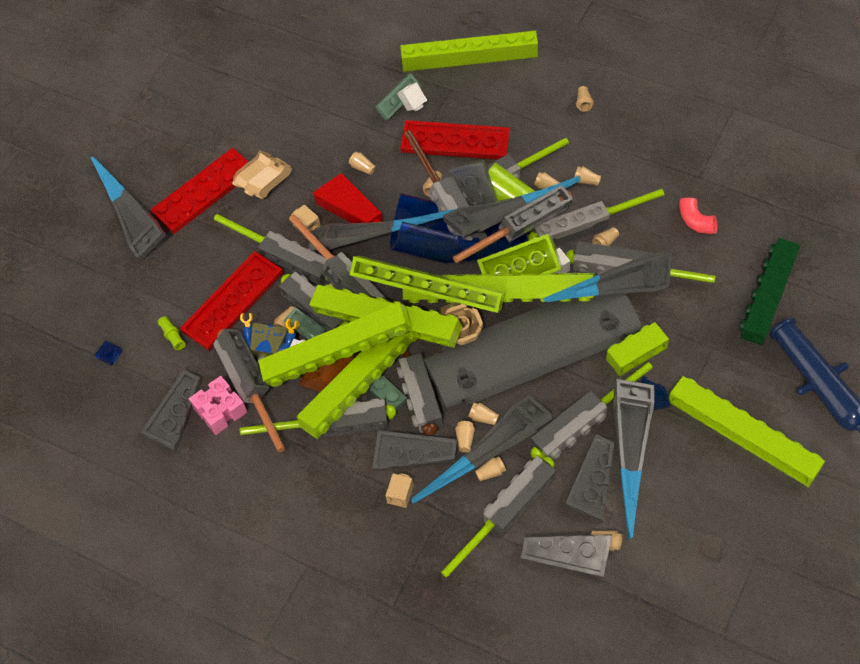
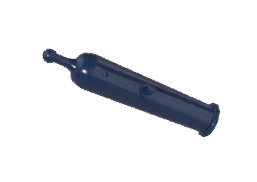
[770,318,860,432]

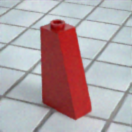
[313,173,383,223]

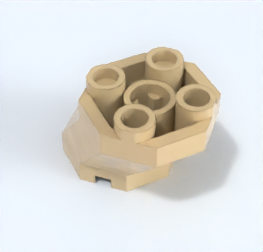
[232,150,292,199]
[439,302,483,345]

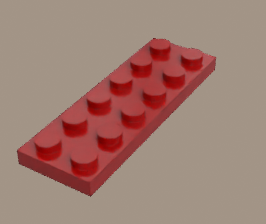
[400,120,510,160]
[150,148,249,234]
[180,251,283,351]

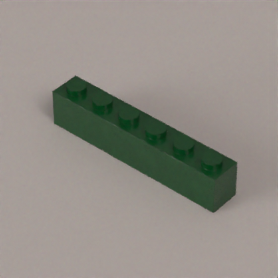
[739,238,800,346]

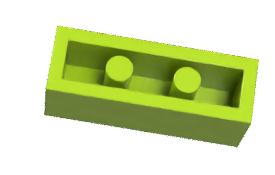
[606,323,669,377]

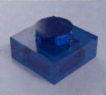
[95,340,122,366]

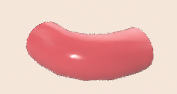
[679,198,718,234]

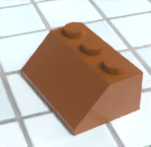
[299,352,357,392]

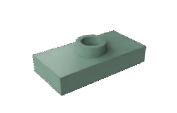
[284,307,326,339]

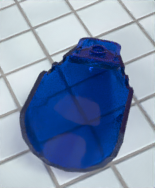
[389,193,527,264]

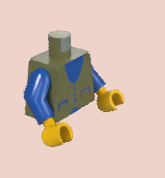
[240,313,300,368]

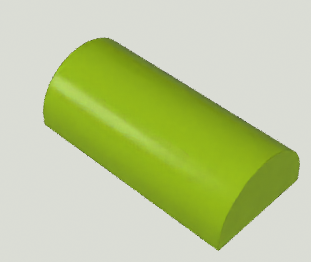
[488,162,535,233]
[477,233,562,274]

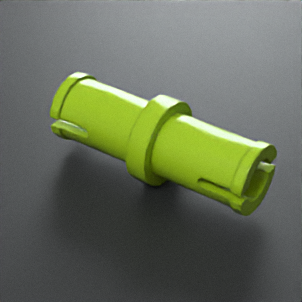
[157,316,186,351]

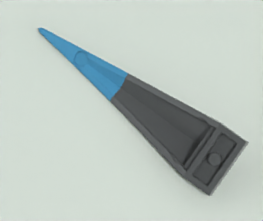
[91,157,166,260]
[443,176,580,237]
[308,209,455,251]
[542,249,672,302]
[613,379,654,540]
[411,395,552,503]

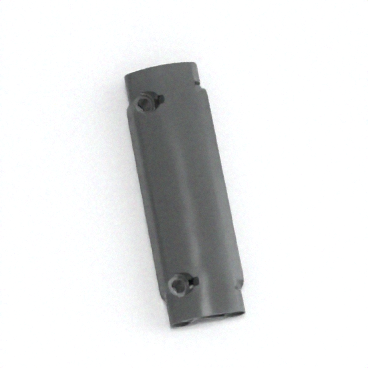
[423,293,642,410]

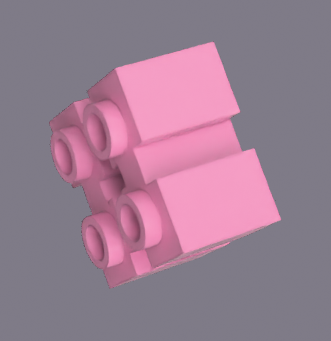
[189,376,247,435]

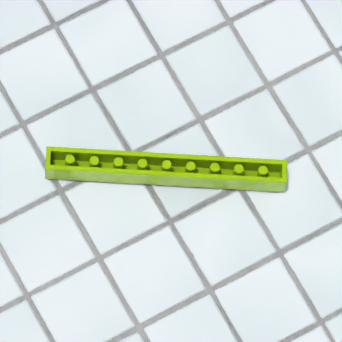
[403,273,595,303]

